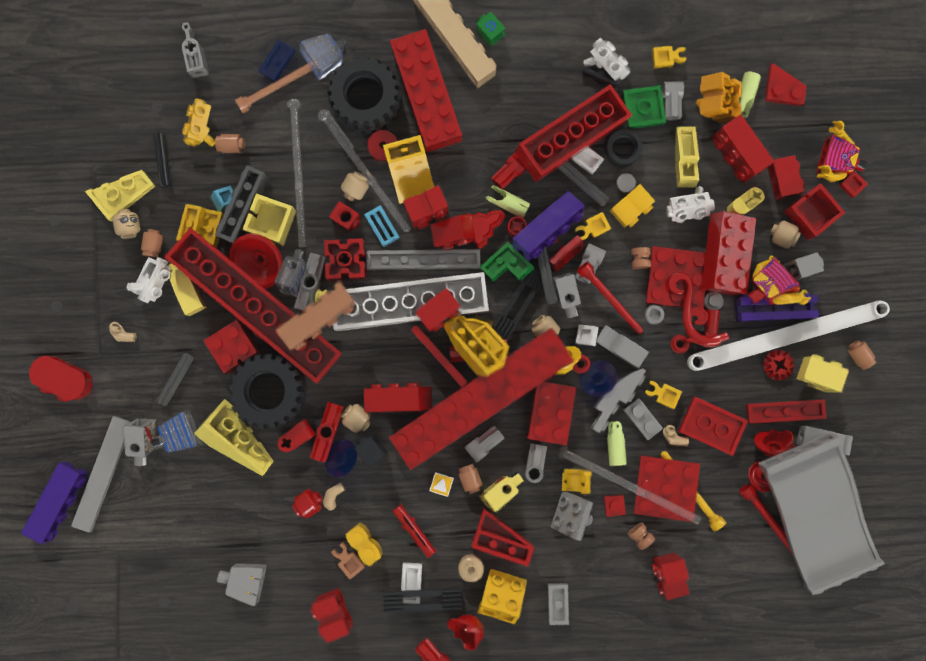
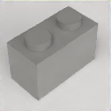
[782,252,824,280]

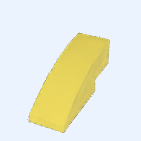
[675,127,699,188]
[167,263,207,316]

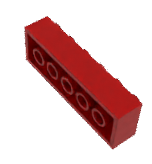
[390,29,462,153]
[515,84,633,182]

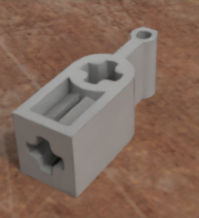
[182,23,209,78]
[596,325,649,369]
[796,426,853,456]

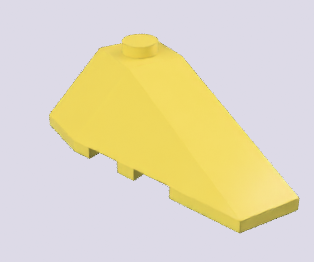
[194,399,273,476]

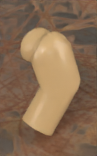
[109,322,137,342]
[663,425,689,447]
[323,482,345,510]

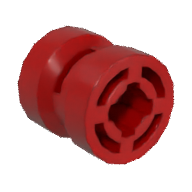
[507,216,527,238]

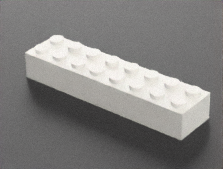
[332,272,489,331]

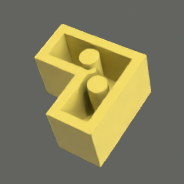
[797,354,849,392]

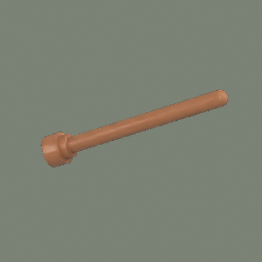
[235,61,318,113]

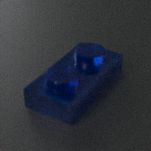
[258,39,296,82]

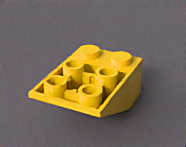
[383,135,434,204]

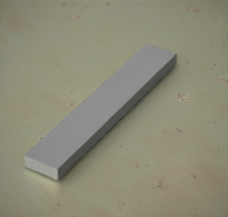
[366,249,480,270]
[71,416,131,533]

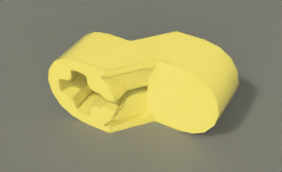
[727,187,765,216]

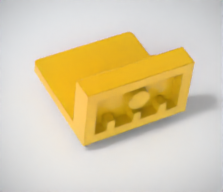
[477,569,527,624]

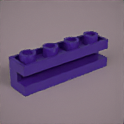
[513,191,584,262]
[735,291,819,322]
[21,462,87,544]

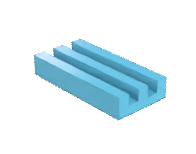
[364,205,400,247]

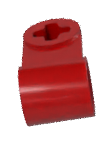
[278,419,316,452]

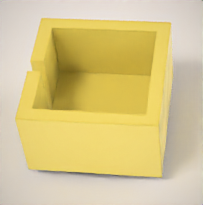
[243,194,296,246]

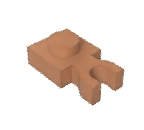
[331,542,366,579]

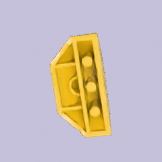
[443,315,509,376]

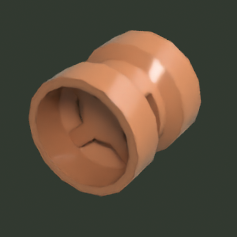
[631,247,651,269]
[628,522,655,550]

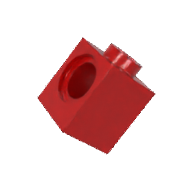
[329,201,361,232]

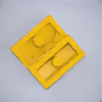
[176,204,224,248]

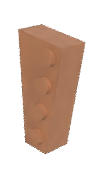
[276,282,356,351]

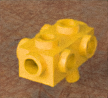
[182,99,215,147]

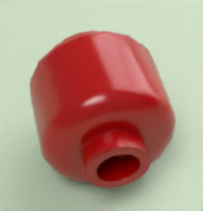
[292,489,323,518]

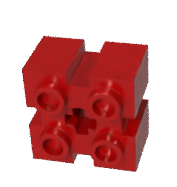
[403,185,449,229]
[324,238,367,282]
[311,587,354,643]

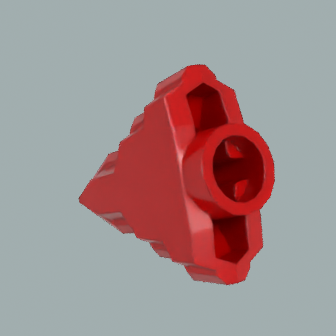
[466,210,505,249]

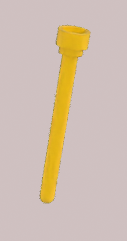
[661,451,726,531]

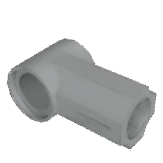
[662,82,684,121]
[575,243,606,284]
[464,425,504,462]
[524,443,547,483]

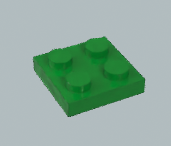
[622,85,666,129]

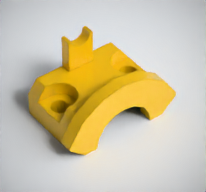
[562,469,592,494]

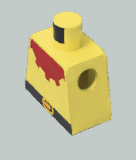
[478,472,523,512]

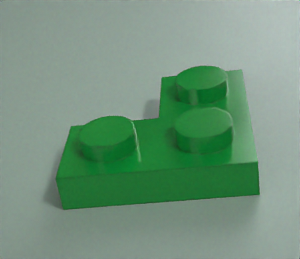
[480,242,534,282]

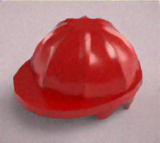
[754,429,795,458]
[447,615,484,650]

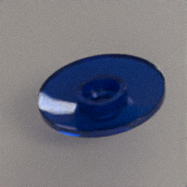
[580,360,618,397]
[325,439,357,478]

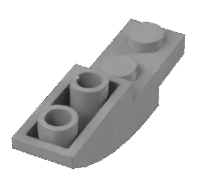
[590,369,646,433]

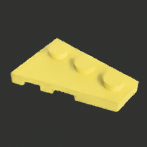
[85,170,155,221]

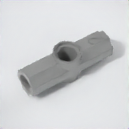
[294,253,327,311]

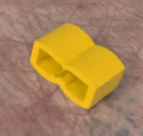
[610,184,655,228]
[346,523,383,566]

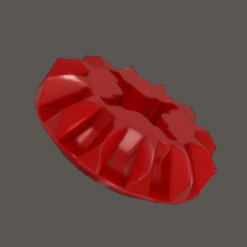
[763,350,795,380]

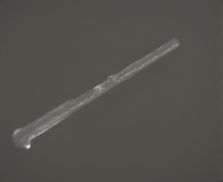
[287,99,306,248]
[318,109,411,233]
[558,446,701,524]

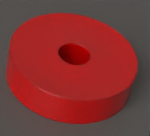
[368,130,397,162]

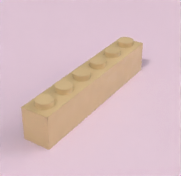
[413,0,497,88]

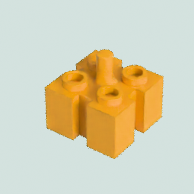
[696,72,742,123]

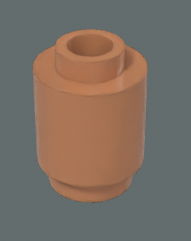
[215,134,245,153]
[141,229,163,258]
[847,340,876,370]
[458,464,483,494]

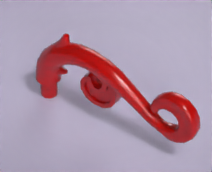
[668,272,729,347]

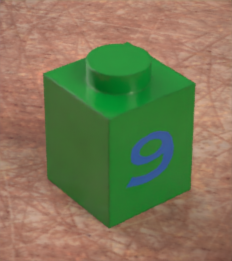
[476,11,505,47]

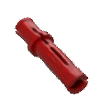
[392,504,437,558]

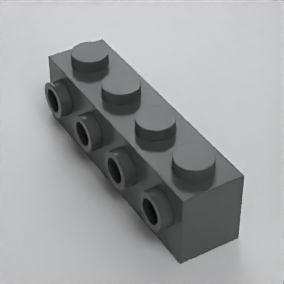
[215,165,269,244]

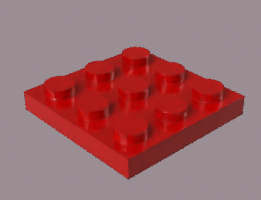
[645,246,705,309]
[634,455,700,522]

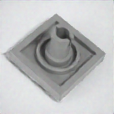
[551,491,593,541]

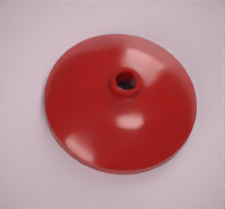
[229,233,283,289]

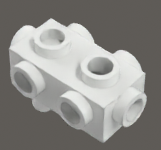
[584,38,630,80]
[666,187,715,223]
[127,257,171,303]

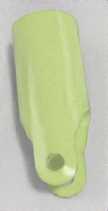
[739,72,761,118]
[486,186,530,218]
[607,421,627,466]

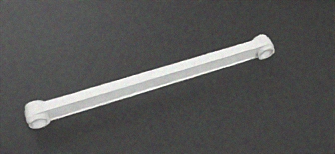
[687,301,890,371]

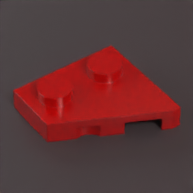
[765,64,807,106]

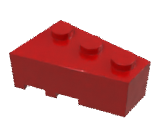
[364,383,433,412]
[471,507,534,566]

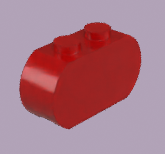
[29,356,93,402]

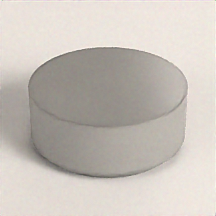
[616,173,636,193]
[644,305,664,325]

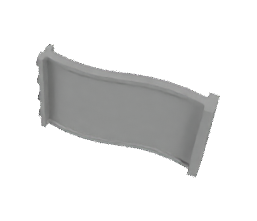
[758,433,884,595]

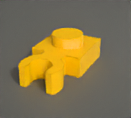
[652,46,687,68]
[574,212,611,241]
[645,381,682,410]

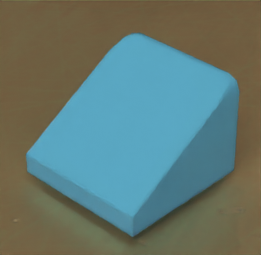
[211,186,233,212]

